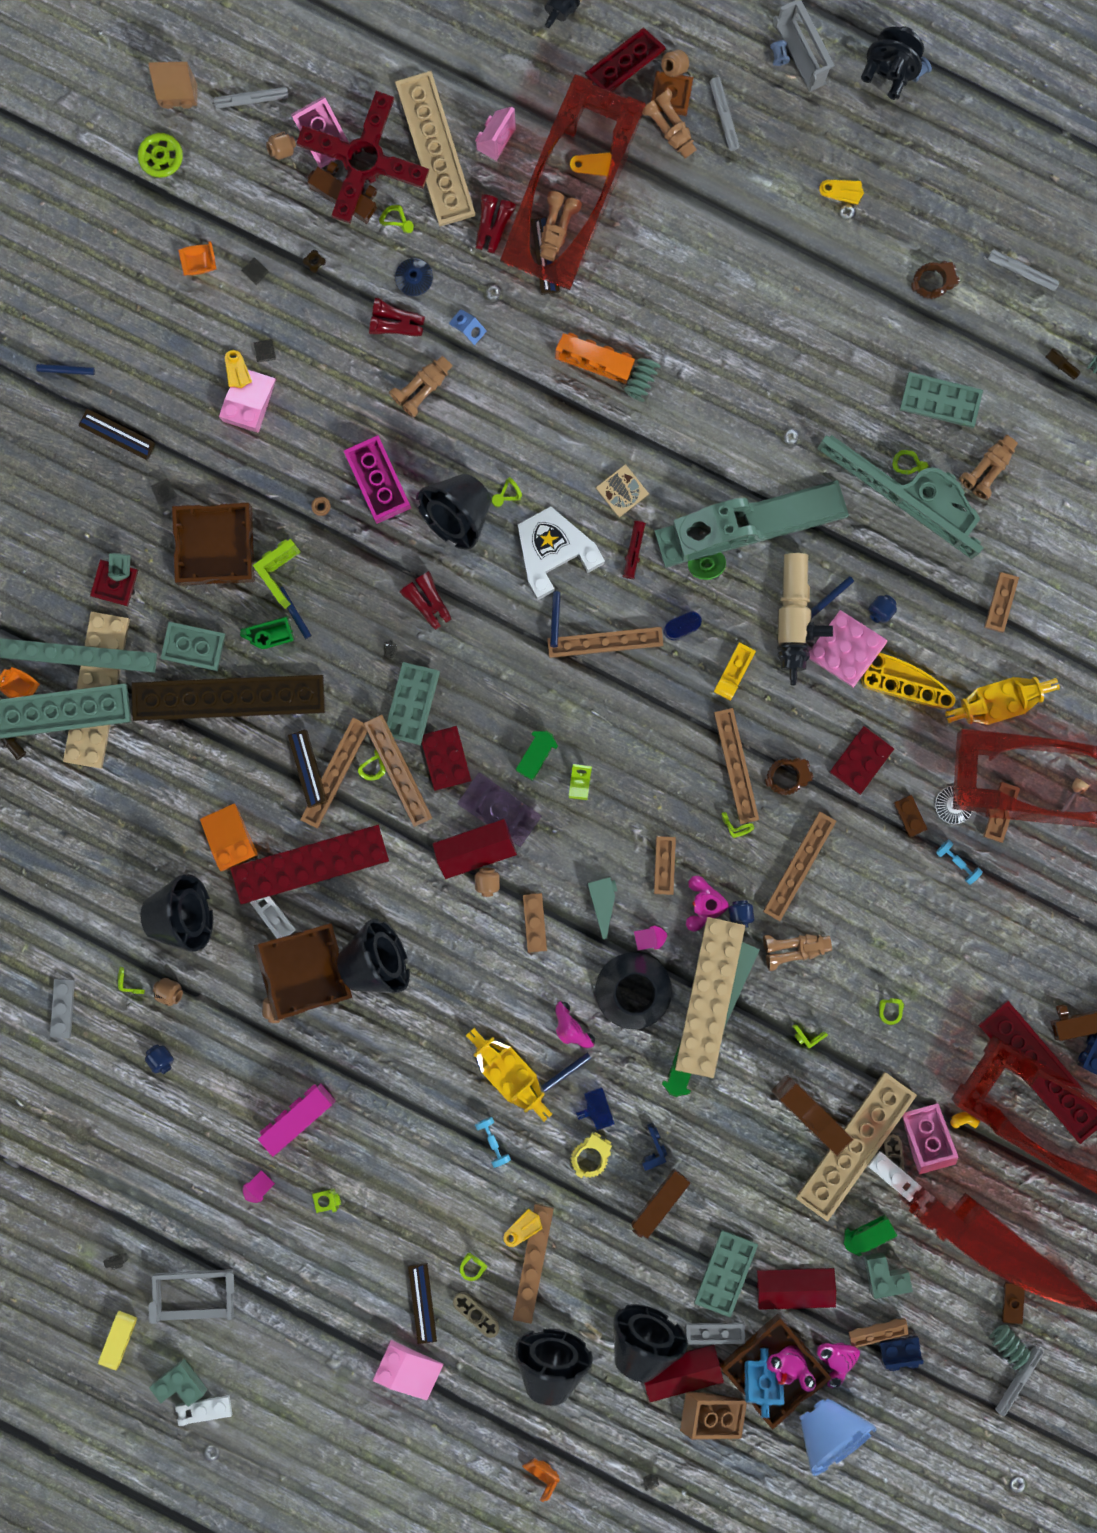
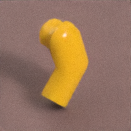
[950,1112,980,1128]

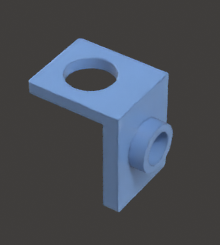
[449,309,486,345]

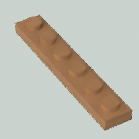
[547,627,664,658]
[714,708,759,824]
[364,715,432,827]
[300,718,368,829]
[763,812,836,921]
[513,1204,554,1324]

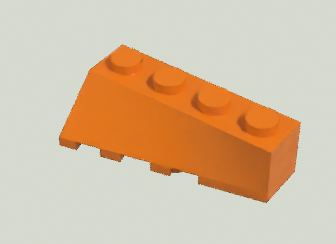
[555,333,635,385]

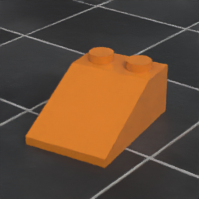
[200,803,259,872]

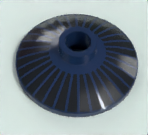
[395,258,433,296]

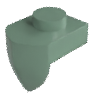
[108,553,130,581]

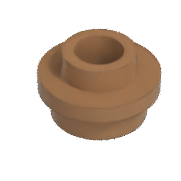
[311,497,331,516]

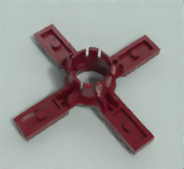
[296,91,429,224]

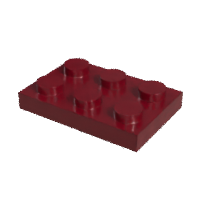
[422,726,472,791]
[829,726,894,795]

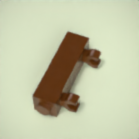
[307,161,378,224]
[1051,1005,1097,1041]
[631,1168,691,1239]

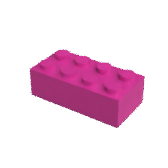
[344,435,411,524]
[257,1083,336,1157]

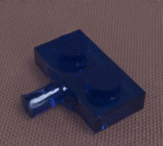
[576,1087,615,1131]

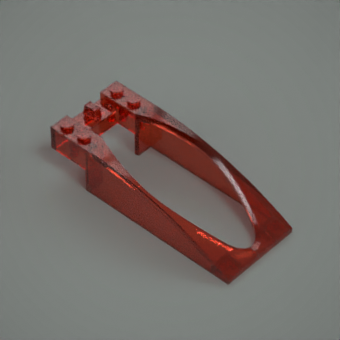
[500,74,646,290]
[952,729,1097,828]
[951,1035,1097,1194]
[906,1187,1097,1312]

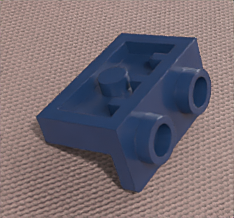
[1078,1033,1097,1075]
[879,1336,924,1371]

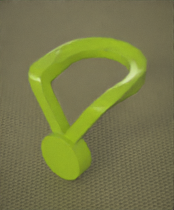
[379,205,414,233]
[892,450,929,475]
[491,477,522,507]
[358,749,386,781]
[721,812,755,838]
[118,967,145,994]
[879,998,904,1025]
[460,1253,487,1281]

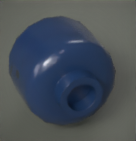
[868,595,897,623]
[728,900,754,928]
[145,1044,174,1074]

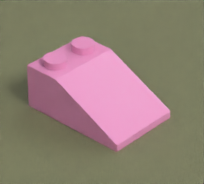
[291,96,349,168]
[475,107,516,161]
[219,370,276,433]
[902,1104,958,1174]
[373,1340,443,1400]

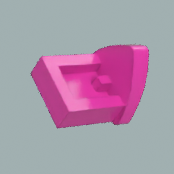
[634,926,667,950]
[243,1170,275,1203]

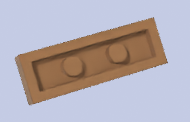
[984,572,1019,633]
[983,782,1020,843]
[654,836,676,895]
[523,893,547,953]
[849,1318,908,1348]

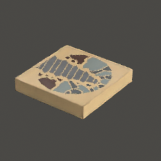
[596,464,649,518]

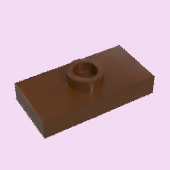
[1002,1282,1025,1324]

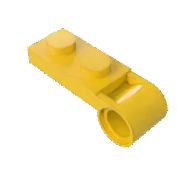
[714,642,756,701]

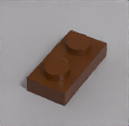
[893,795,928,838]

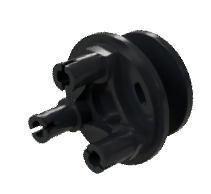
[861,26,924,100]

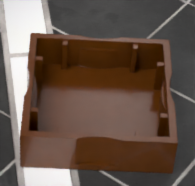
[172,503,255,586]
[253,923,352,1020]
[771,1075,853,1156]
[720,1313,832,1430]

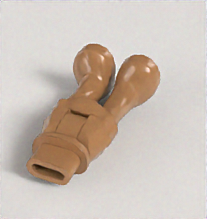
[640,89,697,159]
[540,191,582,261]
[389,356,453,418]
[959,435,1018,500]
[763,934,832,971]

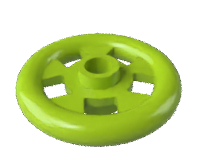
[137,133,183,178]

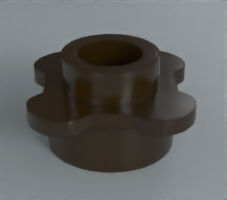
[303,250,326,273]

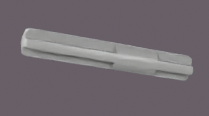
[710,77,740,151]
[214,87,289,108]
[988,250,1059,291]
[995,1346,1044,1416]

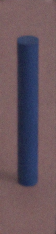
[36,364,95,375]
[811,576,854,619]
[280,587,312,640]
[550,591,561,648]
[541,1052,592,1092]

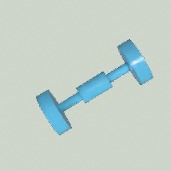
[936,839,983,885]
[475,1117,511,1168]

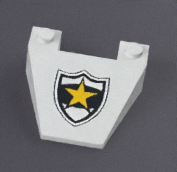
[518,507,605,600]

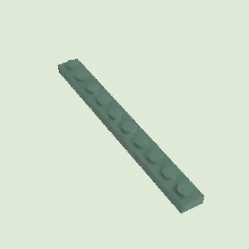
[0,639,157,673]

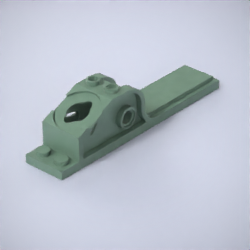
[817,435,984,559]
[654,480,849,568]

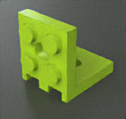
[253,539,300,609]

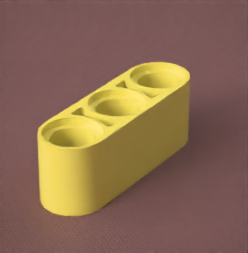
[98,1311,137,1371]

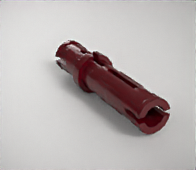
[623,521,646,579]

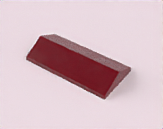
[585,27,666,95]
[432,818,517,879]
[757,1268,836,1310]
[644,1344,724,1403]

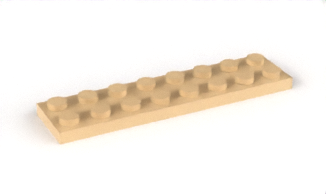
[395,71,476,227]
[63,612,130,769]
[675,917,745,1078]
[795,1072,917,1222]

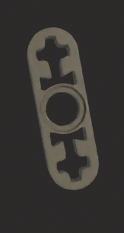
[883,1133,906,1191]
[453,1292,500,1338]

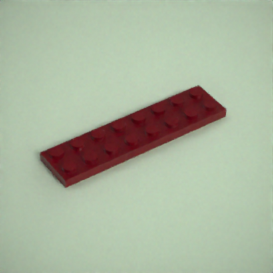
[230,824,389,905]
[978,1000,1097,1144]

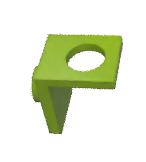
[569,764,592,800]
[792,1024,828,1049]
[312,1188,341,1213]

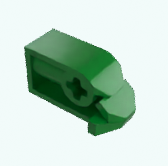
[240,616,295,649]
[516,731,558,782]
[662,1043,691,1097]
[843,1214,897,1256]

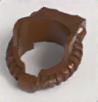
[911,261,960,299]
[765,758,814,795]

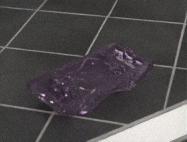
[457,773,542,847]

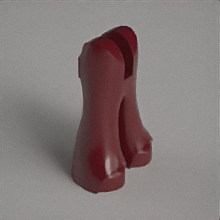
[475,194,517,254]
[369,298,425,337]
[399,571,451,630]

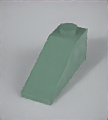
[587,877,617,939]

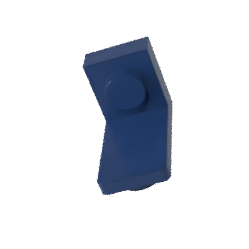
[641,1124,668,1171]

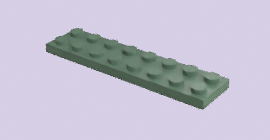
[0,684,131,739]

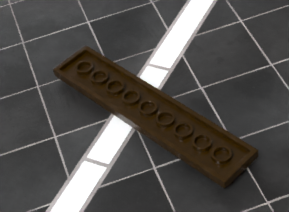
[131,675,325,721]

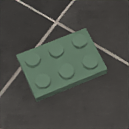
[160,622,226,671]

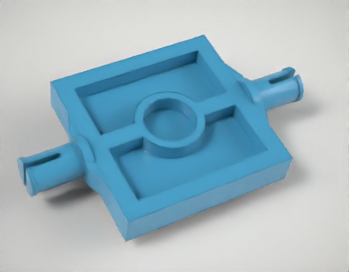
[745,1348,784,1418]

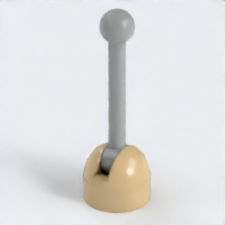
[1055,777,1089,821]

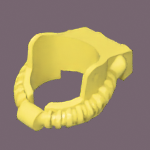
[571,1132,612,1178]

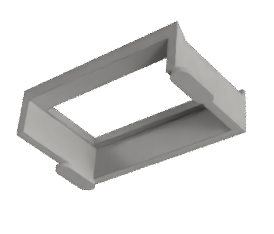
[773,0,835,92]
[149,1269,235,1324]

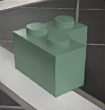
[864,1252,913,1299]
[149,1358,207,1407]

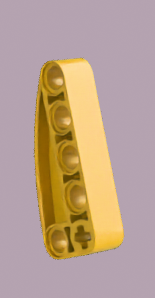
[861,653,955,710]

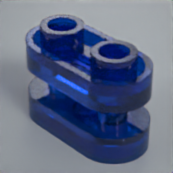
[664,611,702,641]

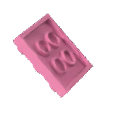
[809,610,887,688]

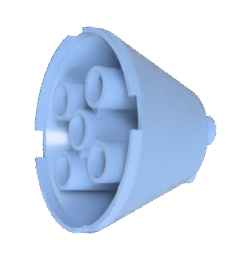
[799,1399,877,1476]

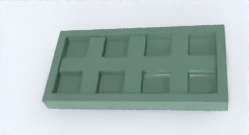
[899,372,983,428]
[387,662,440,746]
[694,1229,758,1318]

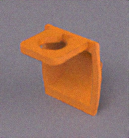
[178,241,216,275]
[0,667,40,698]
[522,1458,560,1502]

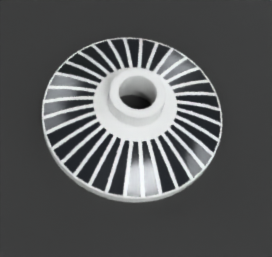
[935,786,974,824]

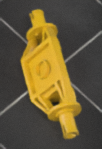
[945,677,1060,725]
[466,1027,553,1122]

